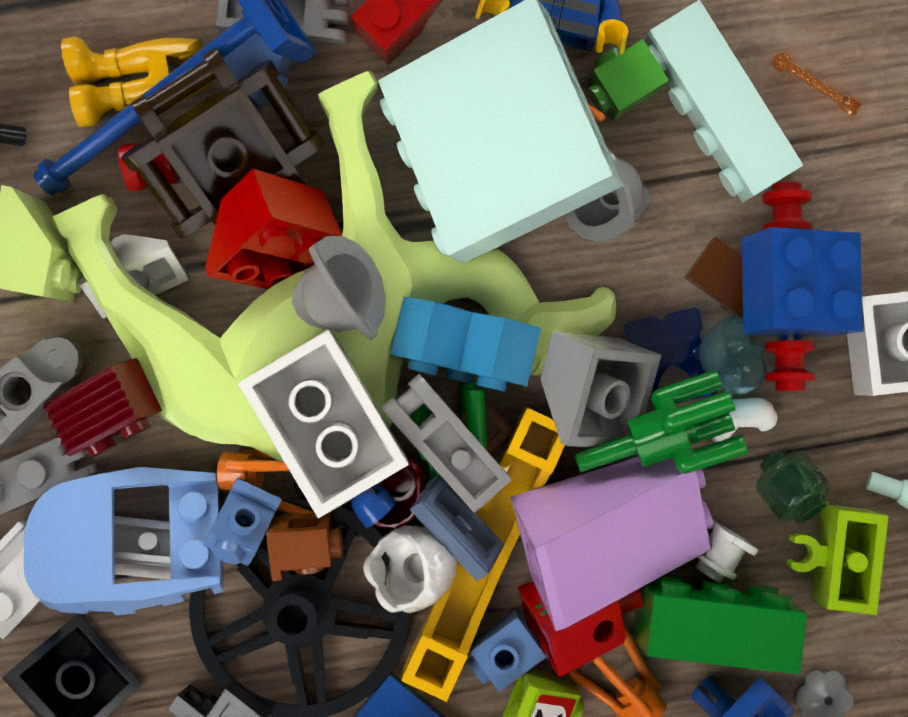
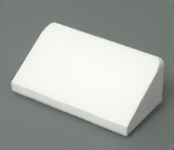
[114,516,171,580]

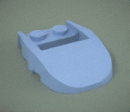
[24,467,224,616]

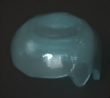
[698,315,767,395]

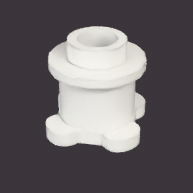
[696,519,759,583]

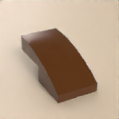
[684,237,743,324]

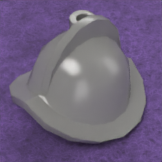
[564,147,651,243]
[292,236,386,340]

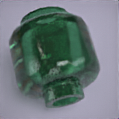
[756,450,830,525]

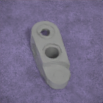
[0,337,84,450]

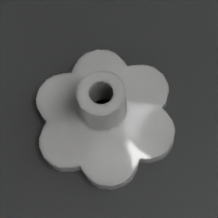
[795,670,854,717]

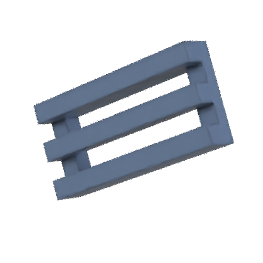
[410,474,504,581]

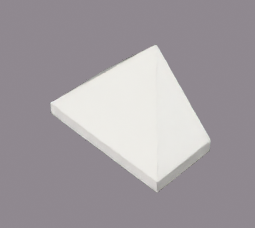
[79,234,189,318]

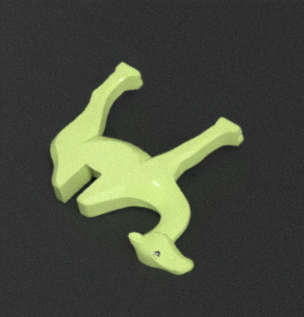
[52,71,616,461]

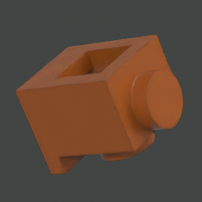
[266,512,343,581]

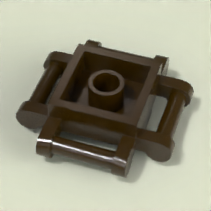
[121,48,324,238]

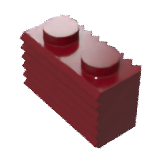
[43,358,162,458]

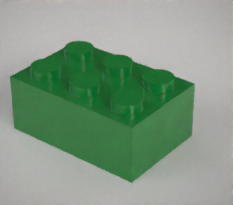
[633,574,807,675]

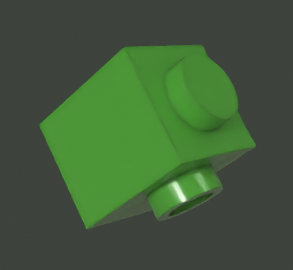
[587,39,669,121]

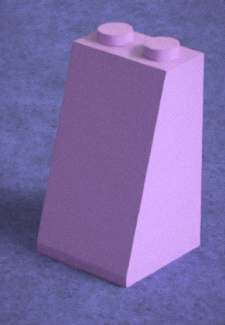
[511,457,713,631]

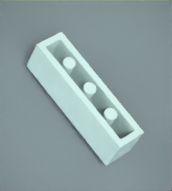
[644,0,803,203]

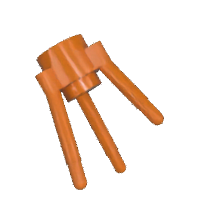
[217,448,315,515]
[567,624,667,717]

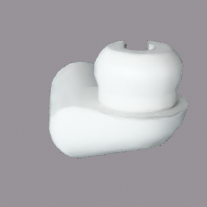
[710,398,778,443]

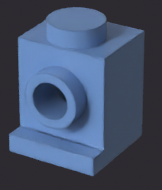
[203,478,282,566]

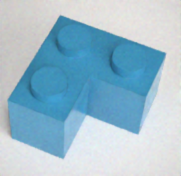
[390,297,541,392]

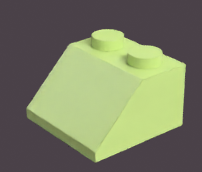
[0,185,83,303]

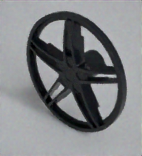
[189,497,410,717]

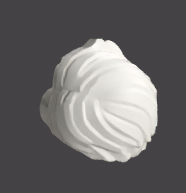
[363,525,457,613]

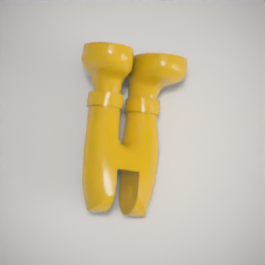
[61,37,209,128]

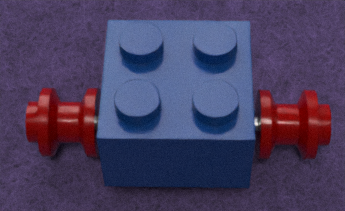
[742,182,863,392]

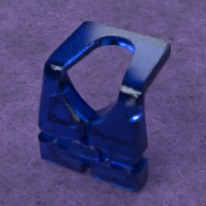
[623,308,718,405]

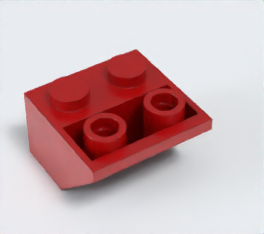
[205,169,342,289]

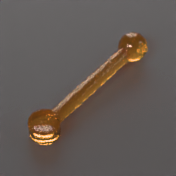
[772,53,861,115]

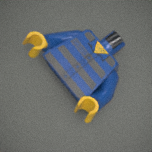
[475,0,629,54]

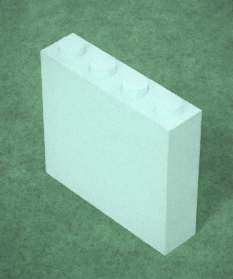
[378,0,624,263]

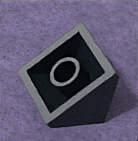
[2,614,143,717]

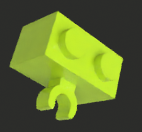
[786,504,889,615]

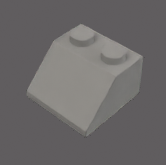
[540,331,662,447]

